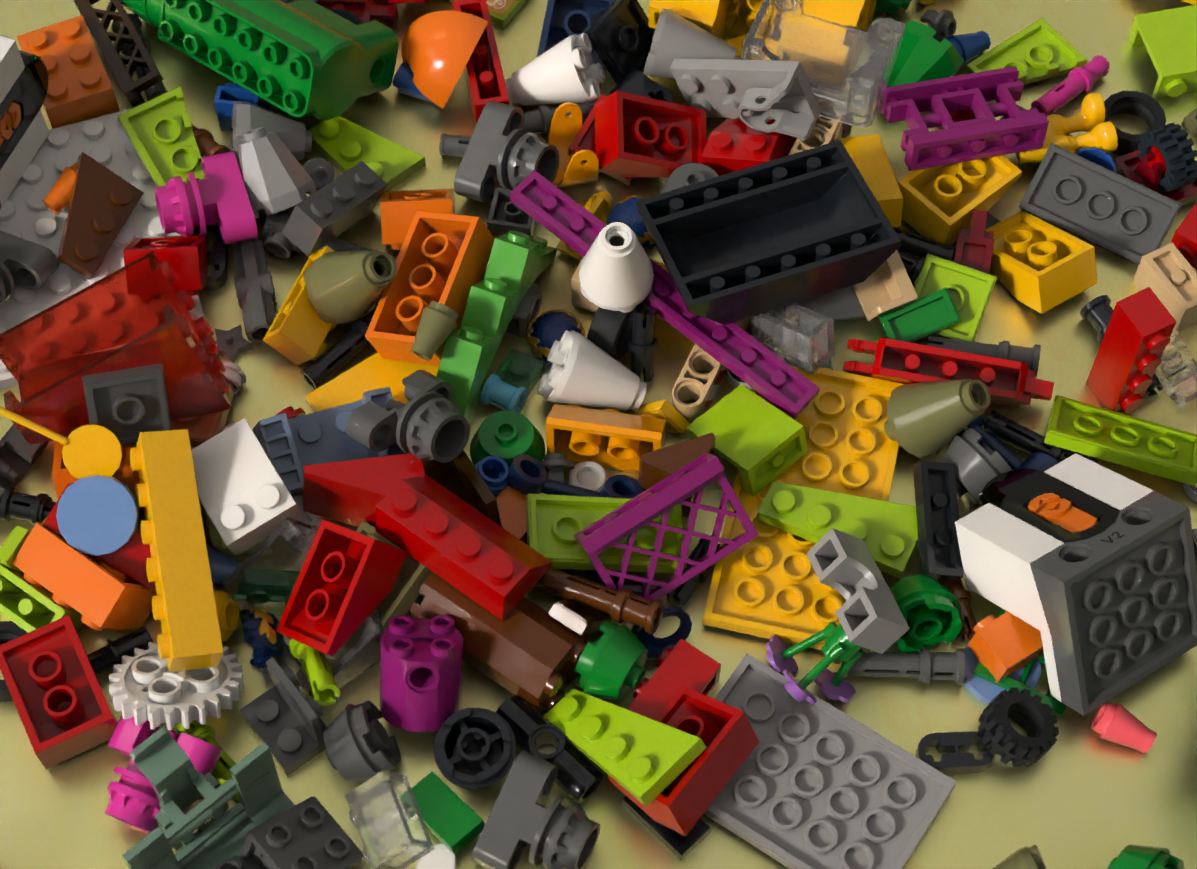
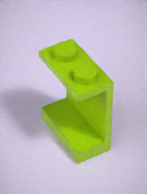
[1128,5,1197,99]
[686,384,809,496]

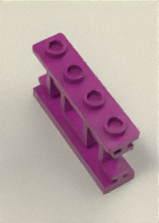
[881,66,1049,171]

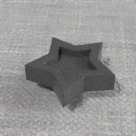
[209,324,253,363]

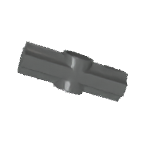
[232,239,276,344]

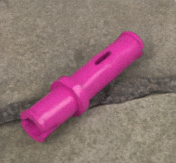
[1030,55,1110,117]

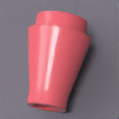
[1091,701,1157,754]

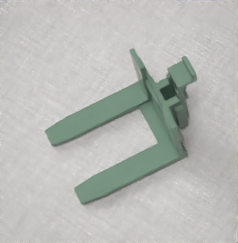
[122,727,351,869]

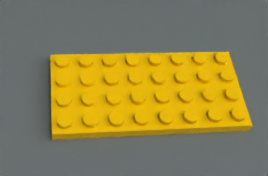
[702,360,904,650]

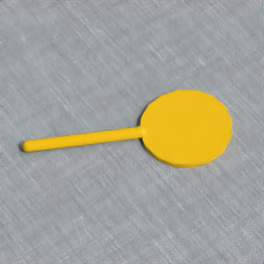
[0,406,123,480]

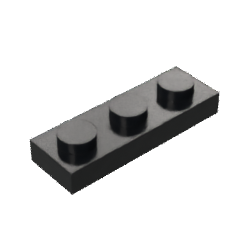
[913,460,964,581]

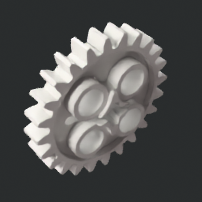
[109,642,244,730]

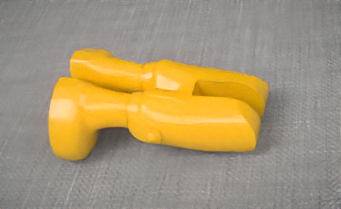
[1015,92,1118,164]

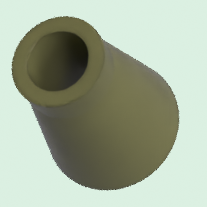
[410,301,458,361]

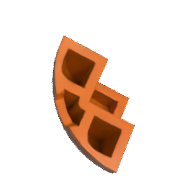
[401,10,488,108]

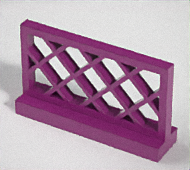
[574,452,759,601]

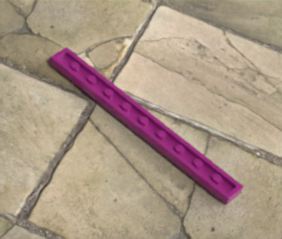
[510,170,820,420]

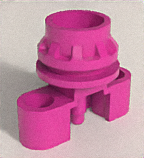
[154,151,258,244]
[104,715,223,833]

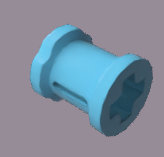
[480,374,529,413]

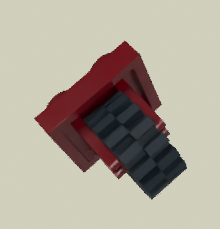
[1113,123,1197,206]

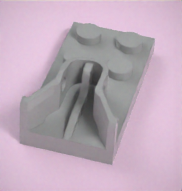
[670,58,821,141]

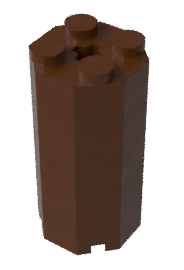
[410,572,587,712]

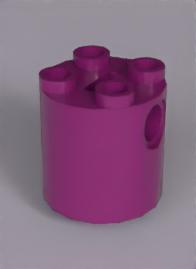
[380,615,463,732]

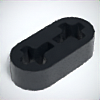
[195,225,229,291]
[916,731,994,775]

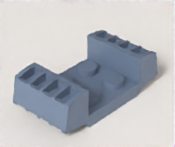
[252,387,407,497]

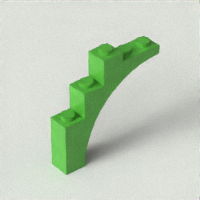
[436,231,557,425]

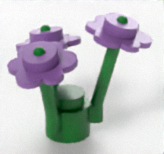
[766,621,864,705]

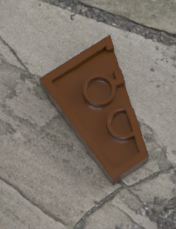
[58,152,144,279]

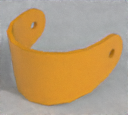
[547,102,599,188]

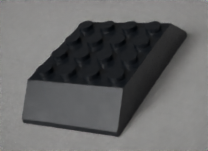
[635,140,901,325]

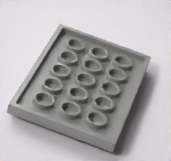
[704,654,957,869]

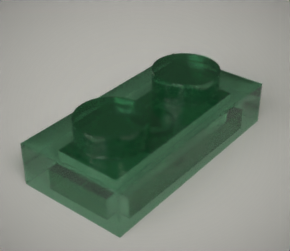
[231,567,300,605]

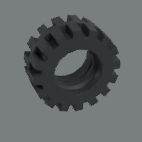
[978,687,1059,768]

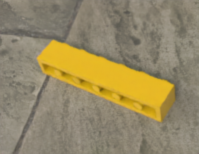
[130,429,223,672]

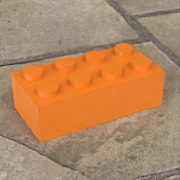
[365,211,495,366]

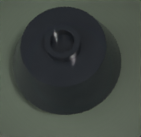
[434,708,516,789]

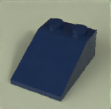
[537,0,614,89]

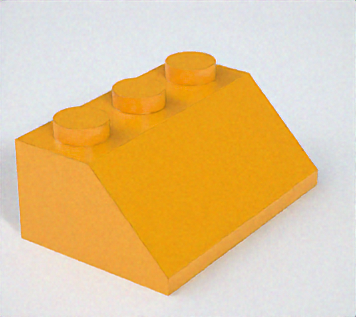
[546,404,667,474]

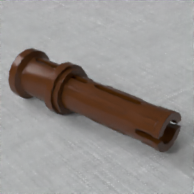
[542,567,665,635]

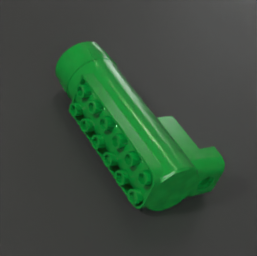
[120,0,398,120]

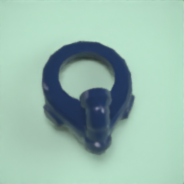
[631,607,692,660]

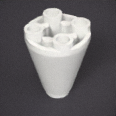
[505,33,605,106]
[579,222,654,313]
[537,330,647,411]

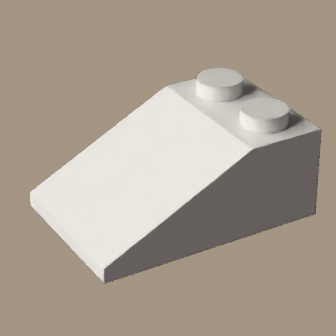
[191,418,304,556]

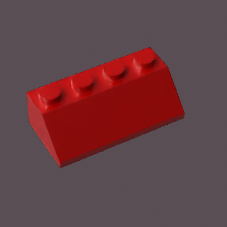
[376,475,552,621]

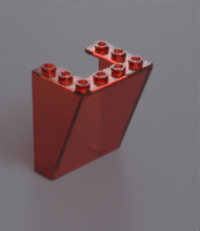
[0,251,232,445]

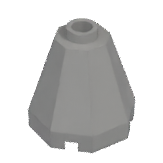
[231,101,312,165]
[238,127,317,218]

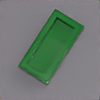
[879,287,962,343]
[400,772,485,855]

